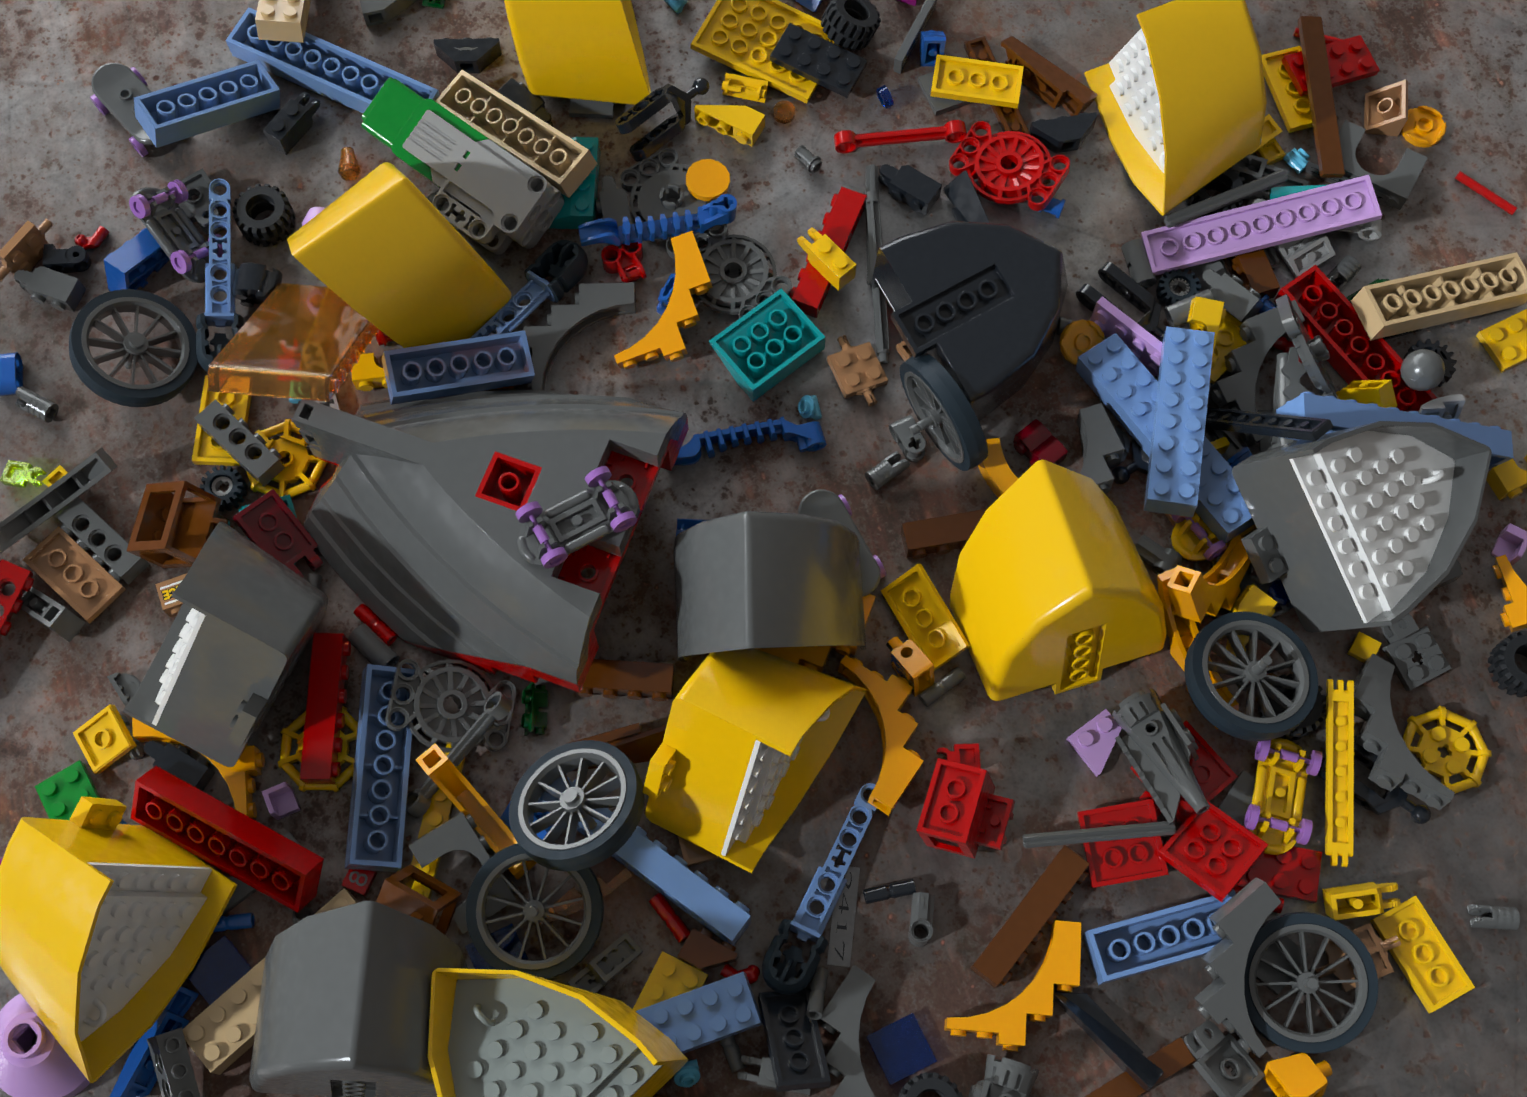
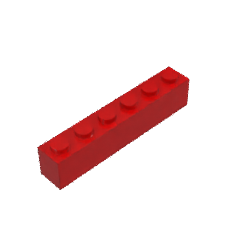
[789,186,867,318]
[300,633,351,785]

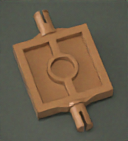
[0,219,53,282]
[827,335,888,407]
[1315,923,1401,992]

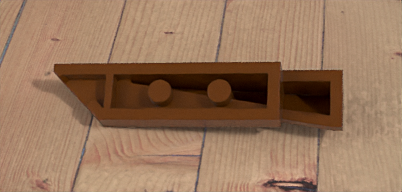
[1001,36,1098,116]
[566,723,666,772]

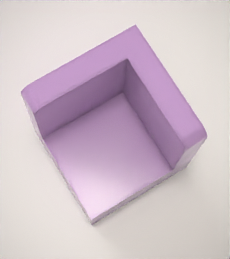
[1491,523,1527,566]
[261,782,301,820]

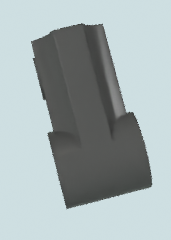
[1135,535,1183,575]
[908,892,935,947]

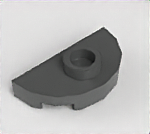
[107,673,141,707]

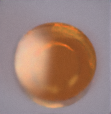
[773,101,795,124]

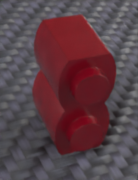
[1013,419,1068,466]

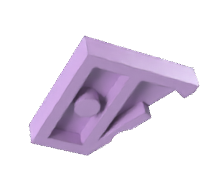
[1066,709,1122,777]

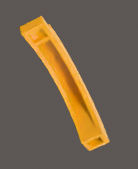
[978,438,1018,498]
[415,743,537,880]

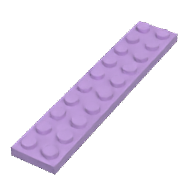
[1141,175,1382,276]

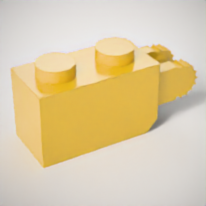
[797,227,857,291]
[1336,380,1397,408]
[1322,882,1401,920]

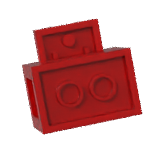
[916,758,1015,859]

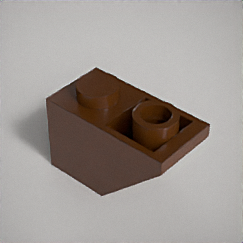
[677,928,738,971]

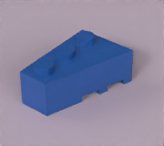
[104,228,169,291]

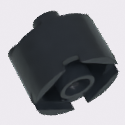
[232,263,283,308]

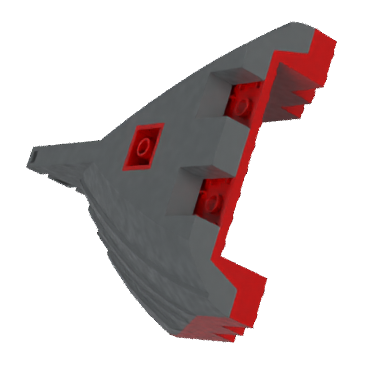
[292,388,689,692]

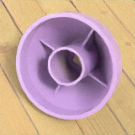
[0,994,90,1097]

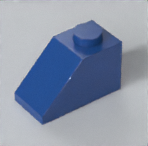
[920,30,946,66]

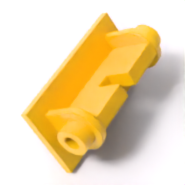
[721,73,769,103]

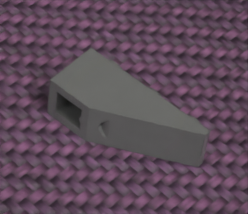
[360,0,418,27]

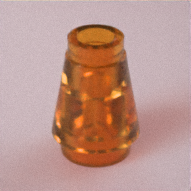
[338,147,361,181]

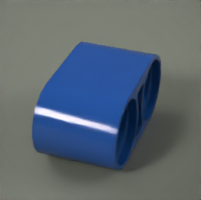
[0,352,23,396]

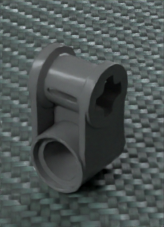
[888,415,926,462]

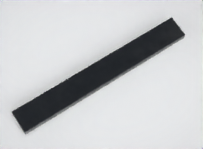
[1205,407,1333,441]

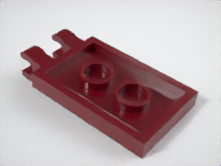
[233,489,323,578]

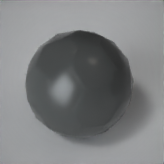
[1400,349,1445,391]

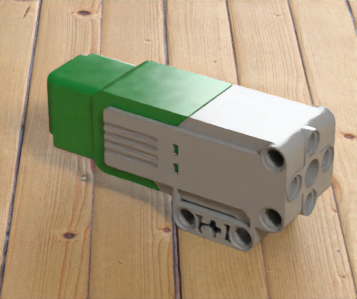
[361,77,564,255]

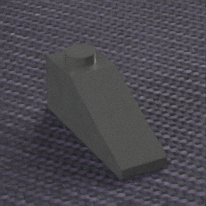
[21,587,85,642]

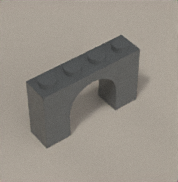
[1339,120,1428,210]
[409,811,516,934]

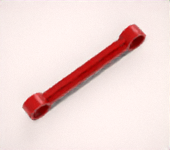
[834,120,967,154]

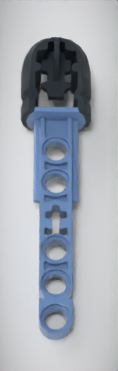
[196,178,244,376]
[471,240,588,338]
[762,783,877,995]

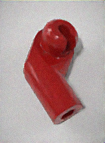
[74,226,110,250]
[720,964,760,984]

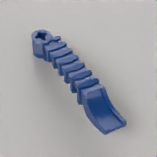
[578,194,737,246]
[674,416,827,466]

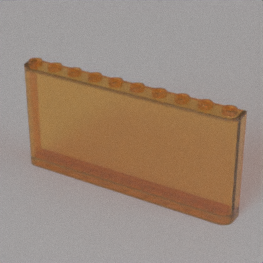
[208,283,379,402]

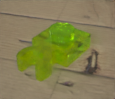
[0,460,47,488]

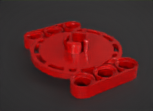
[949,121,1070,211]

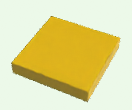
[73,704,137,774]

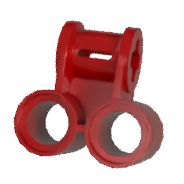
[601,242,647,283]

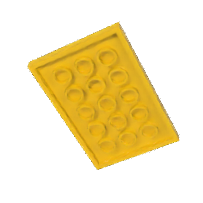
[690,0,840,104]

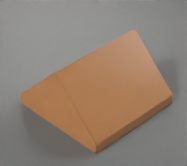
[1364,79,1408,137]

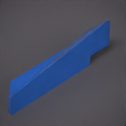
[109,985,199,1097]

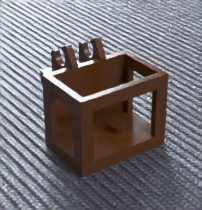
[126,481,235,568]
[376,864,462,935]

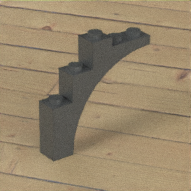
[523,282,636,391]
[1210,300,1305,447]
[1076,403,1124,494]
[0,448,118,554]
[1354,654,1455,811]
[1194,877,1281,1058]
[819,965,876,1097]

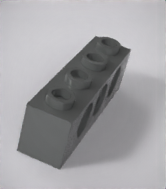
[194,399,285,487]
[57,497,150,584]
[147,1027,200,1097]

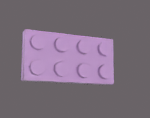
[1090,296,1162,377]

